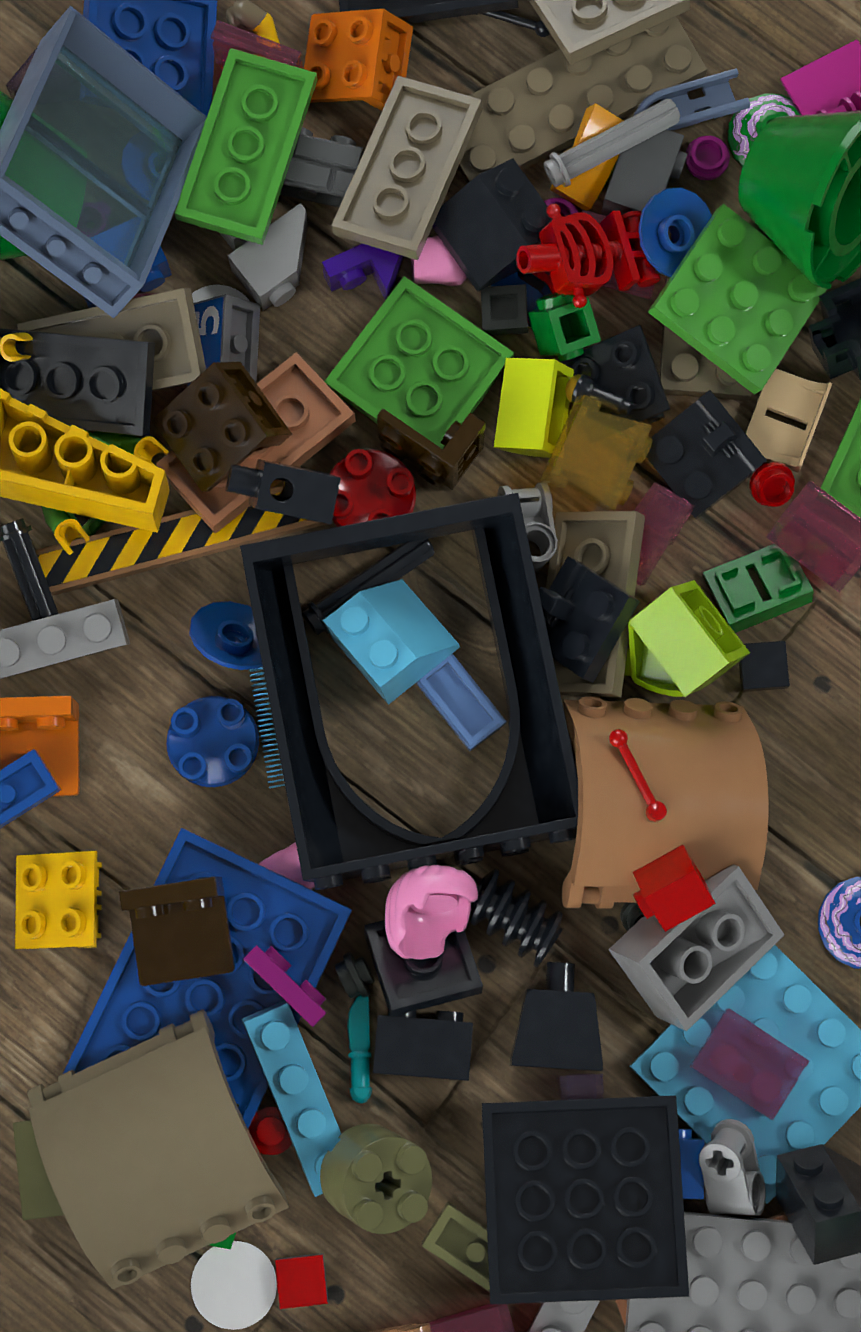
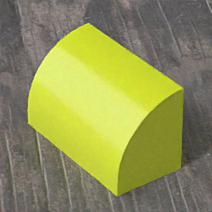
[494,358,574,459]

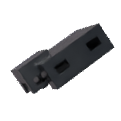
[808,278,861,380]

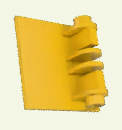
[15,851,102,949]

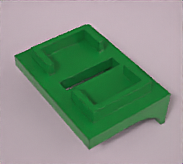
[703,539,814,633]

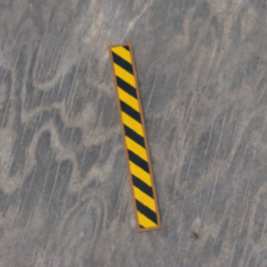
[35,486,333,596]

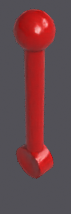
[609,729,667,822]

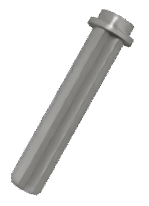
[544,99,680,187]

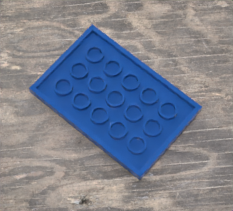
[63,828,353,1129]

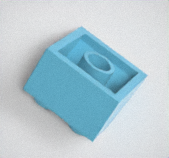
[323,579,460,705]

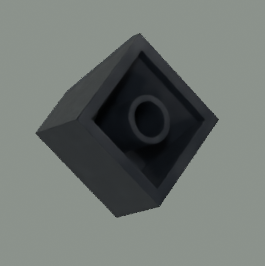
[432,158,552,292]
[776,1144,861,1265]

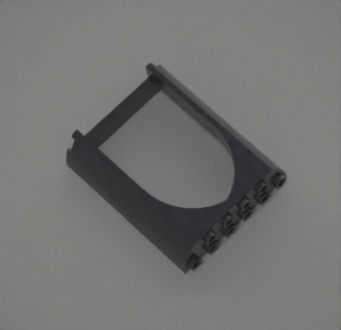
[240,493,578,890]

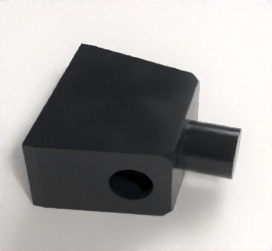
[226,459,341,524]
[510,962,603,1071]

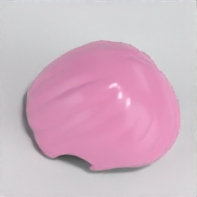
[385,865,478,960]

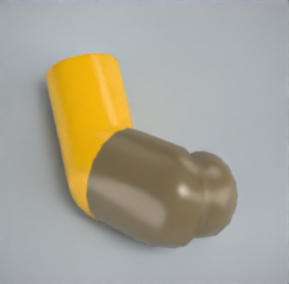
[226,0,281,58]

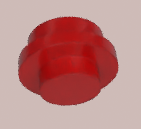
[749,462,795,507]
[248,1107,292,1155]

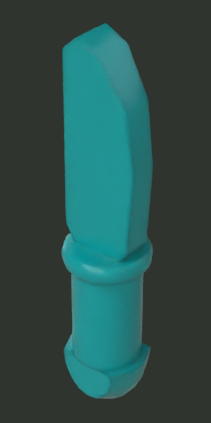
[347,995,372,1104]

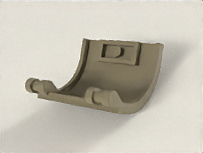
[27,1009,289,1290]

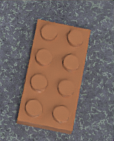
[155,352,356,534]

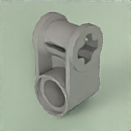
[497,482,558,573]
[699,1119,766,1215]

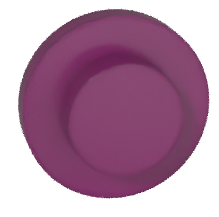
[685,136,730,180]

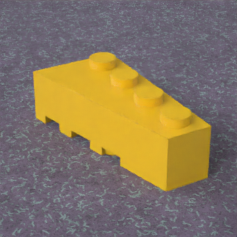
[0,389,170,533]

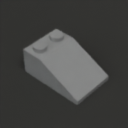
[608,864,784,1031]

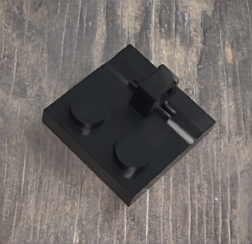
[638,390,768,519]
[539,556,640,683]
[364,920,483,1017]

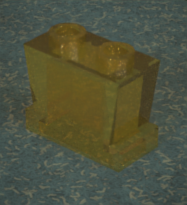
[540,395,652,511]

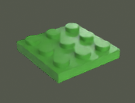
[648,204,827,395]
[324,276,514,449]

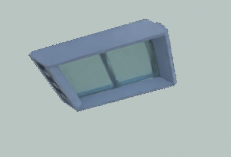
[0,6,207,318]

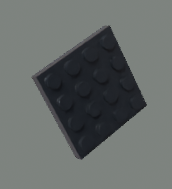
[482,1095,689,1305]

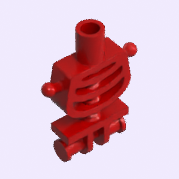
[516,204,661,308]

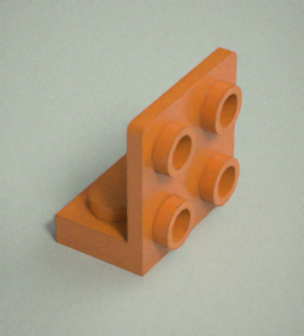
[304,9,413,111]
[0,696,80,797]

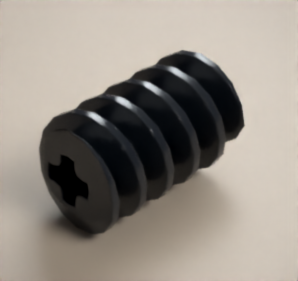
[470,868,563,968]

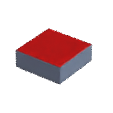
[275,1253,328,1309]

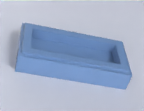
[416,653,507,751]

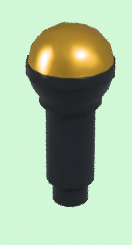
[565,374,633,416]

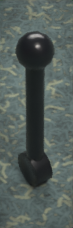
[474,11,550,37]

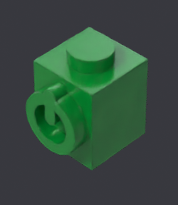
[527,292,601,361]

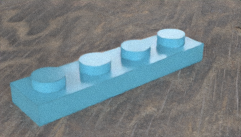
[241,1000,341,1197]

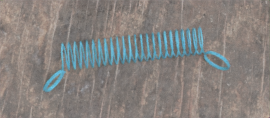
[248,667,285,788]

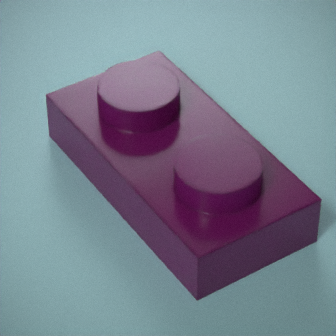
[243,945,327,1027]

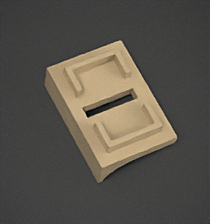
[745,369,832,473]

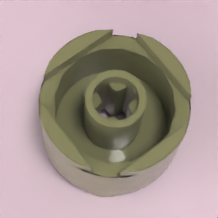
[320,1123,432,1234]

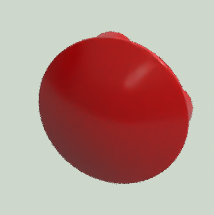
[330,449,416,527]

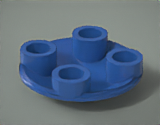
[166,696,259,787]

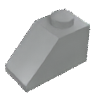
[228,203,308,311]

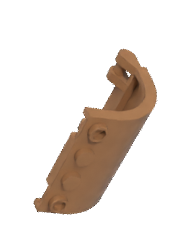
[562,696,769,909]

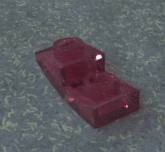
[634,482,695,586]

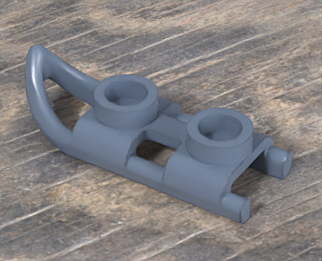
[634,68,750,131]

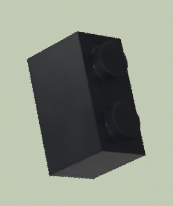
[373,1010,473,1081]

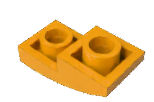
[550,103,624,211]

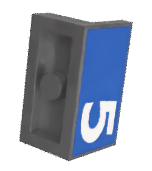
[187,294,260,387]

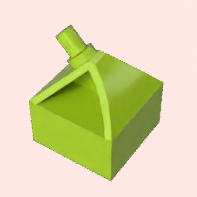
[624,580,750,697]

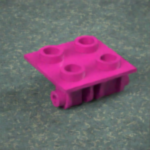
[780,39,861,115]

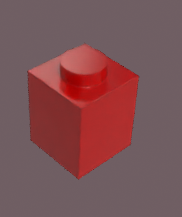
[633,845,716,932]

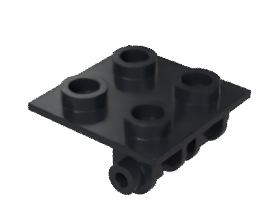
[560,325,670,444]

